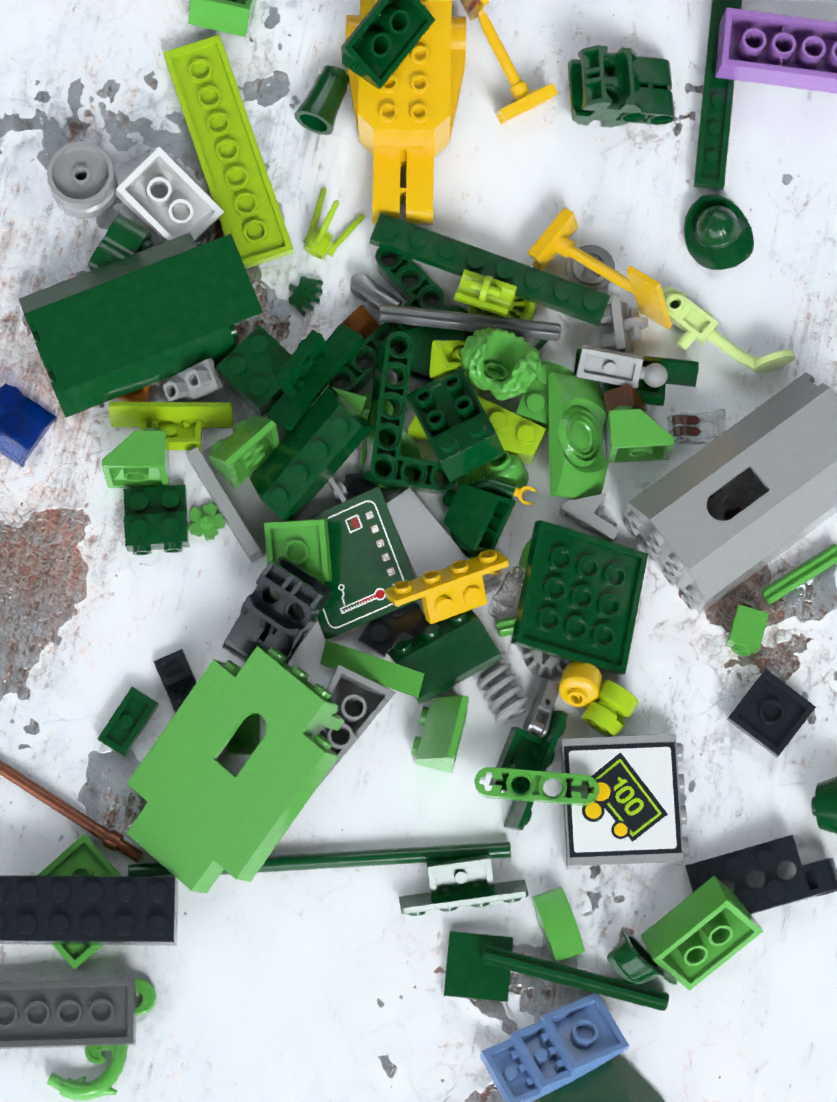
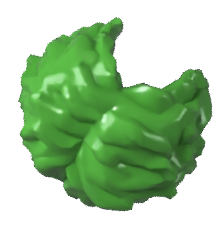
[461,327,541,401]

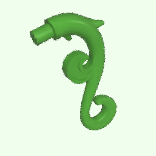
[47,977,156,1101]

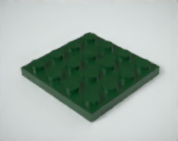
[511,520,648,675]

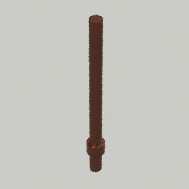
[0,760,144,863]

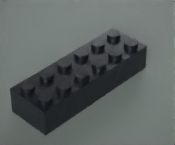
[0,875,179,946]

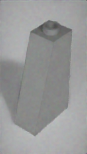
[385,487,468,615]

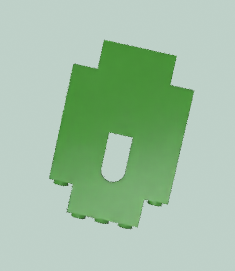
[127,646,345,893]

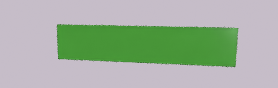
[320,640,424,698]

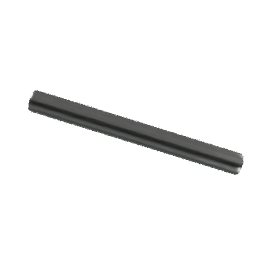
[378,304,561,341]

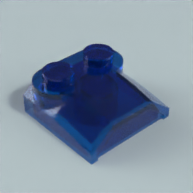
[0,383,58,468]

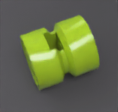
[581,680,639,737]

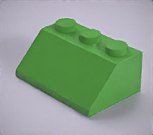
[641,876,763,991]

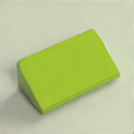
[430,340,468,378]

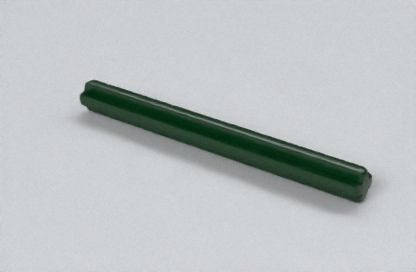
[482,945,669,1011]

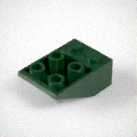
[407,367,506,482]

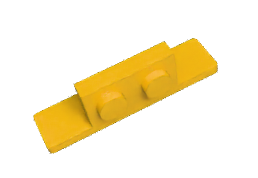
[384,550,509,624]

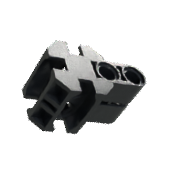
[222,556,334,664]

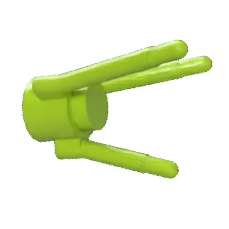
[303,188,364,260]

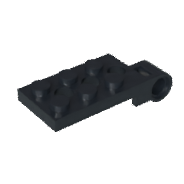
[685,835,837,915]

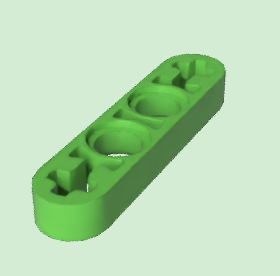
[474,767,599,806]

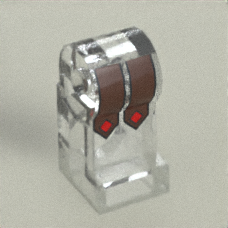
[667,409,726,445]

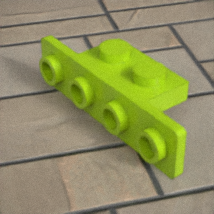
[109,401,234,451]

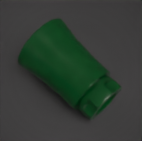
[294,65,350,135]

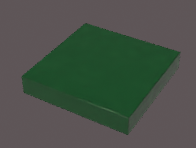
[444,931,514,1003]

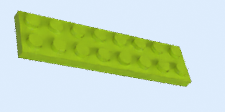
[163,35,294,269]

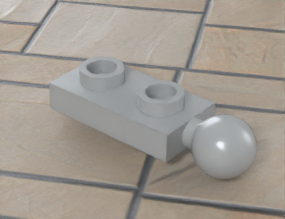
[576,345,668,389]

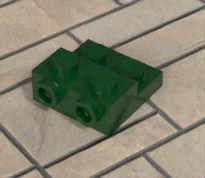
[123,484,190,555]

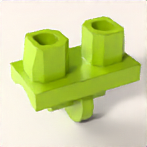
[454,269,517,317]

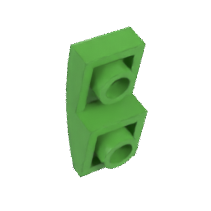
[531,887,585,962]

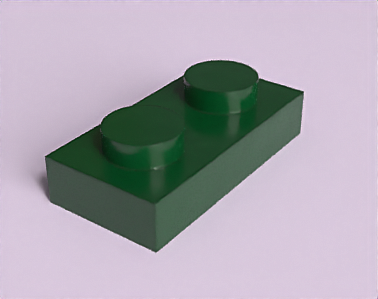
[97,687,159,758]

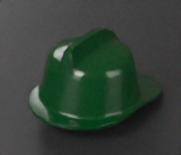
[607,927,677,985]

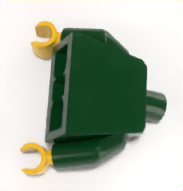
[442,477,538,575]

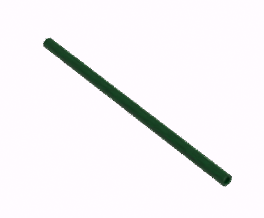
[128,842,511,877]

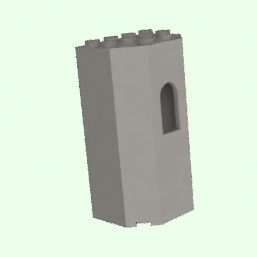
[624,372,837,614]

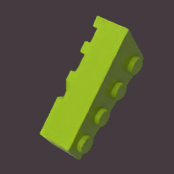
[408,378,547,465]

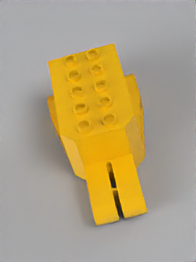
[346,0,466,225]

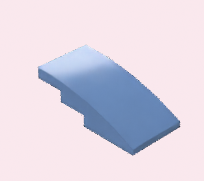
[480,993,629,1102]

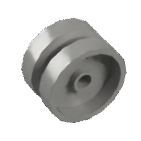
[47,141,118,219]

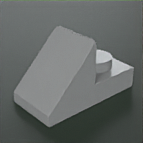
[559,493,620,543]

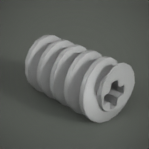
[472,651,530,723]

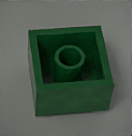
[216,325,291,417]

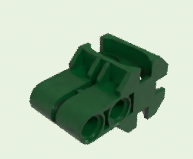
[568,45,675,128]

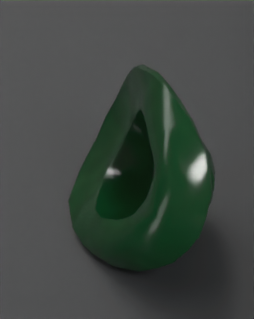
[683,194,754,270]

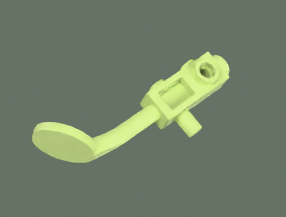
[661,286,795,373]

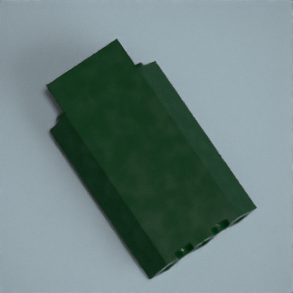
[19,233,263,418]

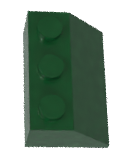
[387,610,503,705]

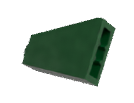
[393,305,469,383]

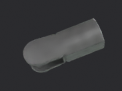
[350,273,402,312]
[523,678,559,739]

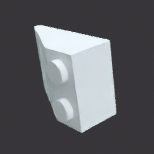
[115,147,224,242]

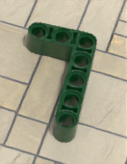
[329,247,445,394]
[363,331,457,494]

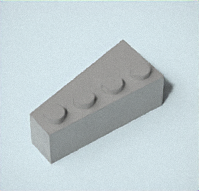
[314,665,396,792]

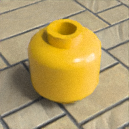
[559,662,602,708]

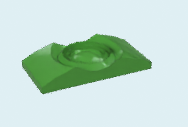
[548,372,608,500]

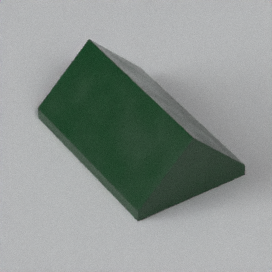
[341,0,435,89]

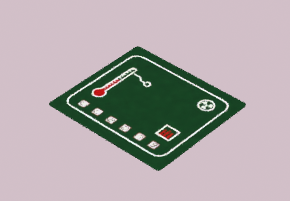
[307,487,421,640]

